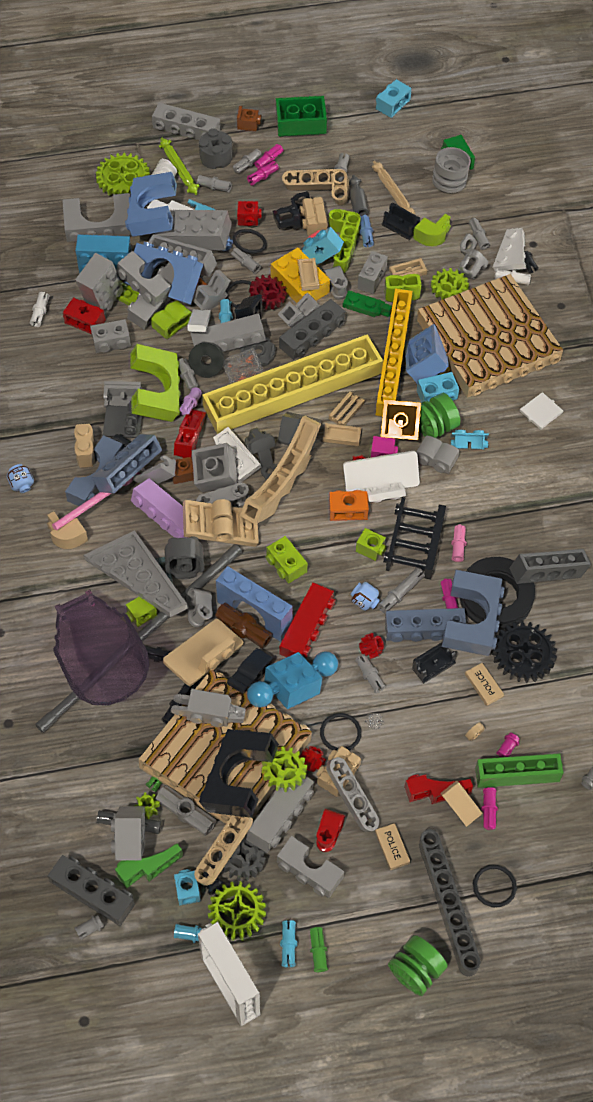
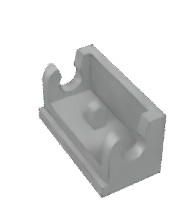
[104,381,142,408]
[133,456,176,484]

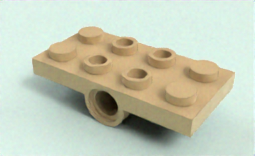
[183,499,259,547]

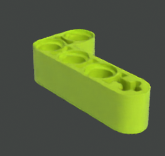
[329,209,361,273]

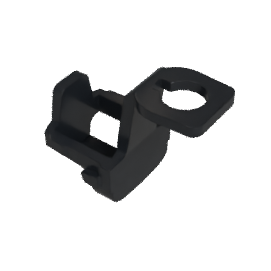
[272,191,310,229]

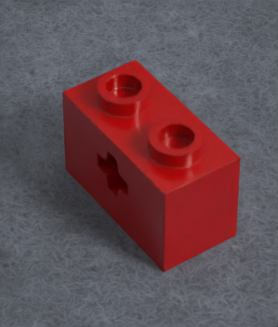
[63,297,106,334]

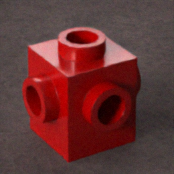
[237,201,262,226]

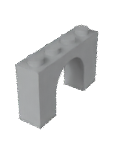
[62,193,132,242]

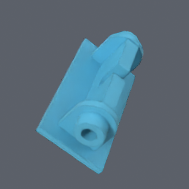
[450,430,489,450]

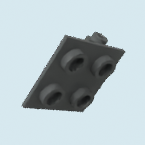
[102,401,142,438]

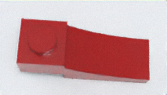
[173,409,206,458]
[404,774,473,804]

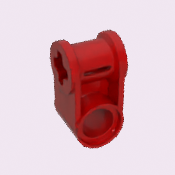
[316,808,345,852]

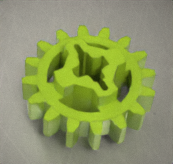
[431,268,469,300]
[261,746,307,792]

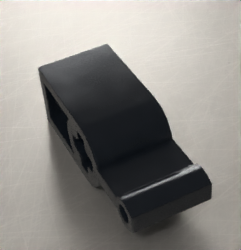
[226,648,273,694]

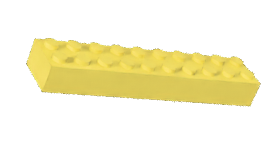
[202,334,383,434]

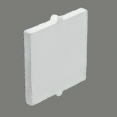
[520,392,563,430]

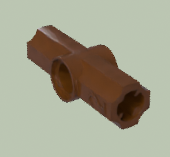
[215,602,272,649]

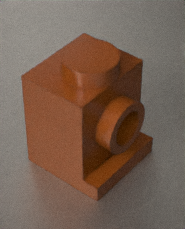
[237,106,261,131]
[172,457,194,484]

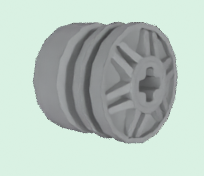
[432,147,471,193]

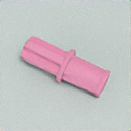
[451,524,467,562]

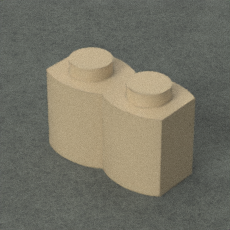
[74,424,95,468]

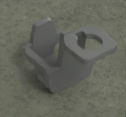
[245,427,277,480]

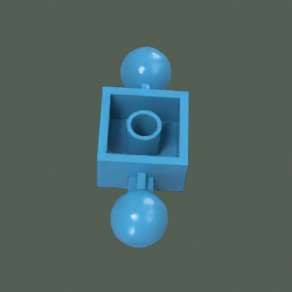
[247,651,338,709]

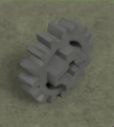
[219,836,265,881]

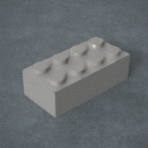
[155,210,232,250]

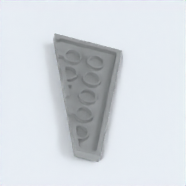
[83,530,188,617]

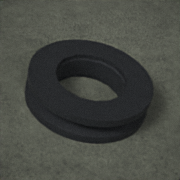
[460,557,535,630]

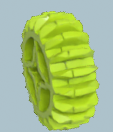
[208,881,266,941]

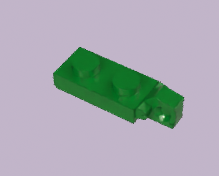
[342,290,392,317]

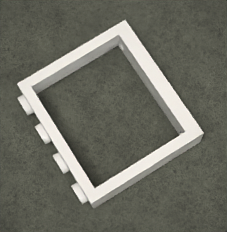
[198,922,260,1026]

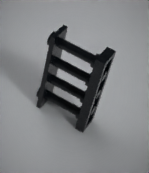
[383,497,446,580]

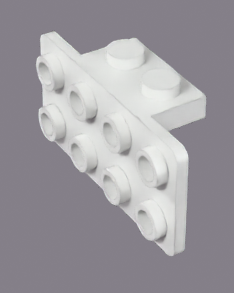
[343,451,420,503]

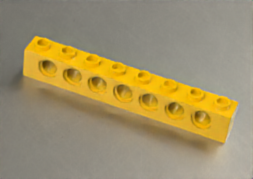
[375,289,413,417]

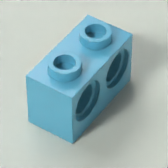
[417,372,459,403]

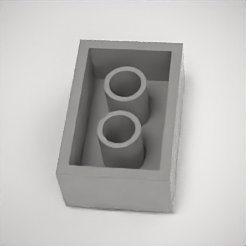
[75,253,123,314]

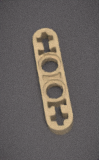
[194,816,253,886]

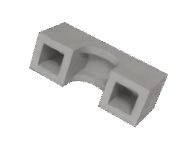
[116,251,171,306]
[277,836,344,898]

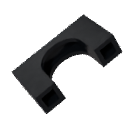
[199,729,279,818]

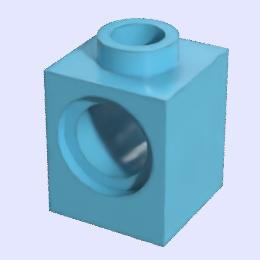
[174,869,200,906]

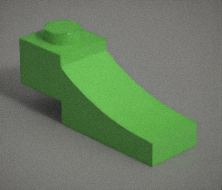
[115,843,183,888]

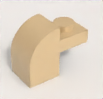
[47,511,88,549]

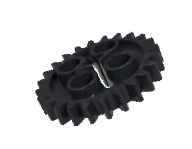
[492,621,557,683]

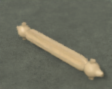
[372,161,416,214]

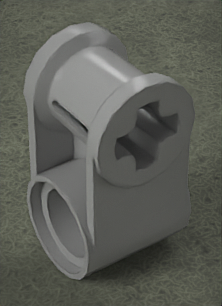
[322,266,348,299]
[186,588,213,628]

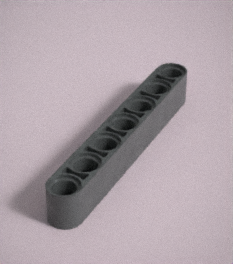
[419,829,481,977]

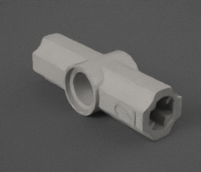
[155,785,216,836]

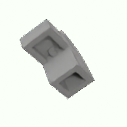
[192,270,230,310]
[278,293,321,328]

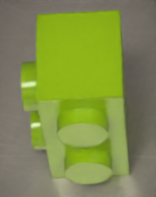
[265,536,308,584]

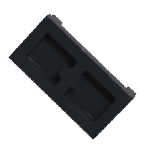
[382,202,420,241]
[412,642,456,684]

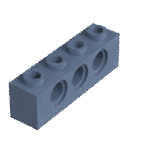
[92,434,162,493]

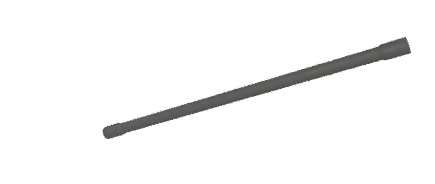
[35,544,242,733]

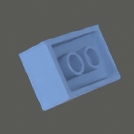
[405,324,448,383]

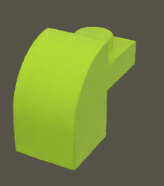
[413,214,451,247]

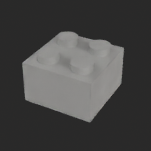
[192,443,237,493]
[111,806,145,860]

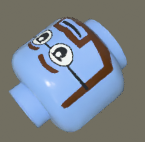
[6,464,34,493]
[350,582,380,611]

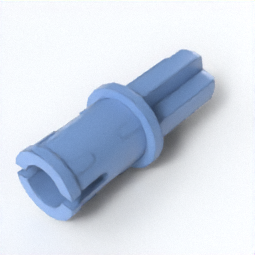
[359,215,374,247]

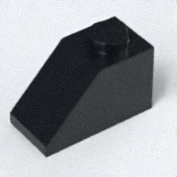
[234,294,263,319]

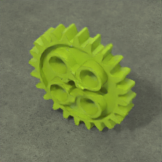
[96,152,150,196]

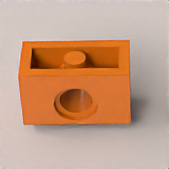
[329,490,368,521]

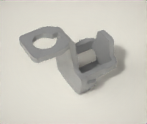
[456,233,489,279]

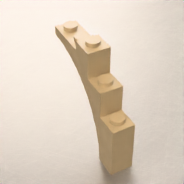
[240,416,321,524]

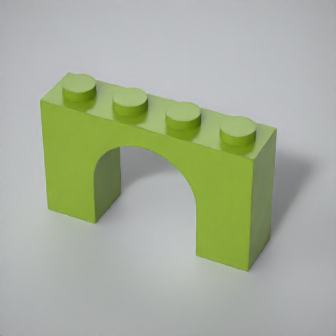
[130,344,181,422]

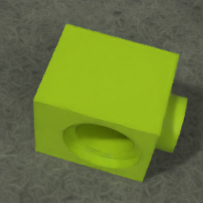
[356,528,387,561]
[125,597,157,628]

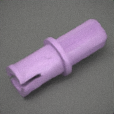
[179,387,202,415]

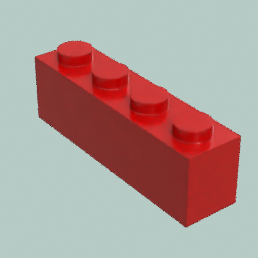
[279,582,336,658]

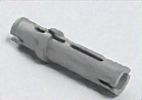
[377,568,425,613]

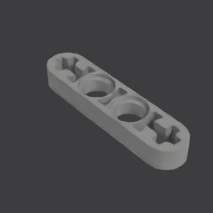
[326,757,379,832]

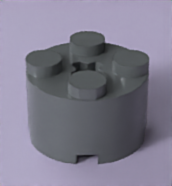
[199,128,232,169]
[164,536,204,579]

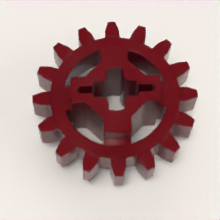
[248,275,287,310]

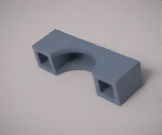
[65,435,123,506]

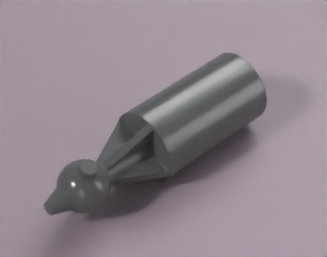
[349,175,369,216]

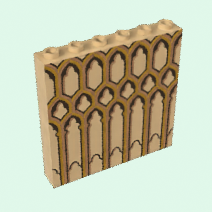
[417,274,563,398]
[139,670,312,832]

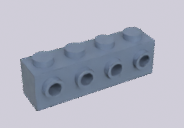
[385,608,466,642]

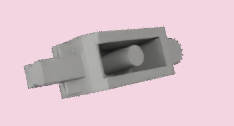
[171,689,246,727]

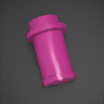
[496,733,520,758]

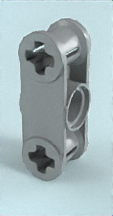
[196,482,249,508]

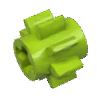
[134,792,160,819]

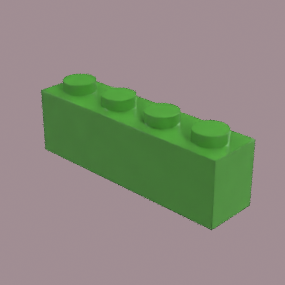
[475,754,563,788]

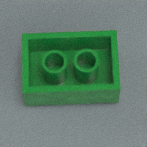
[276,96,327,136]

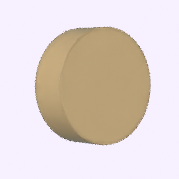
[465,722,485,741]

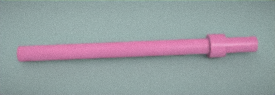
[52,472,141,530]

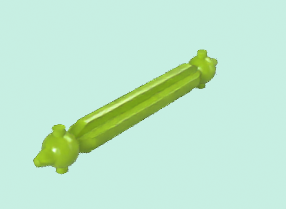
[158,138,200,195]

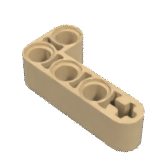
[282,169,349,205]

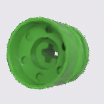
[419,392,460,438]
[388,935,447,996]

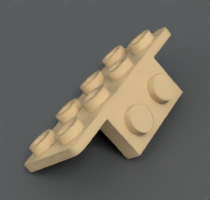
[163,619,243,686]

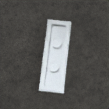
[188,309,211,332]

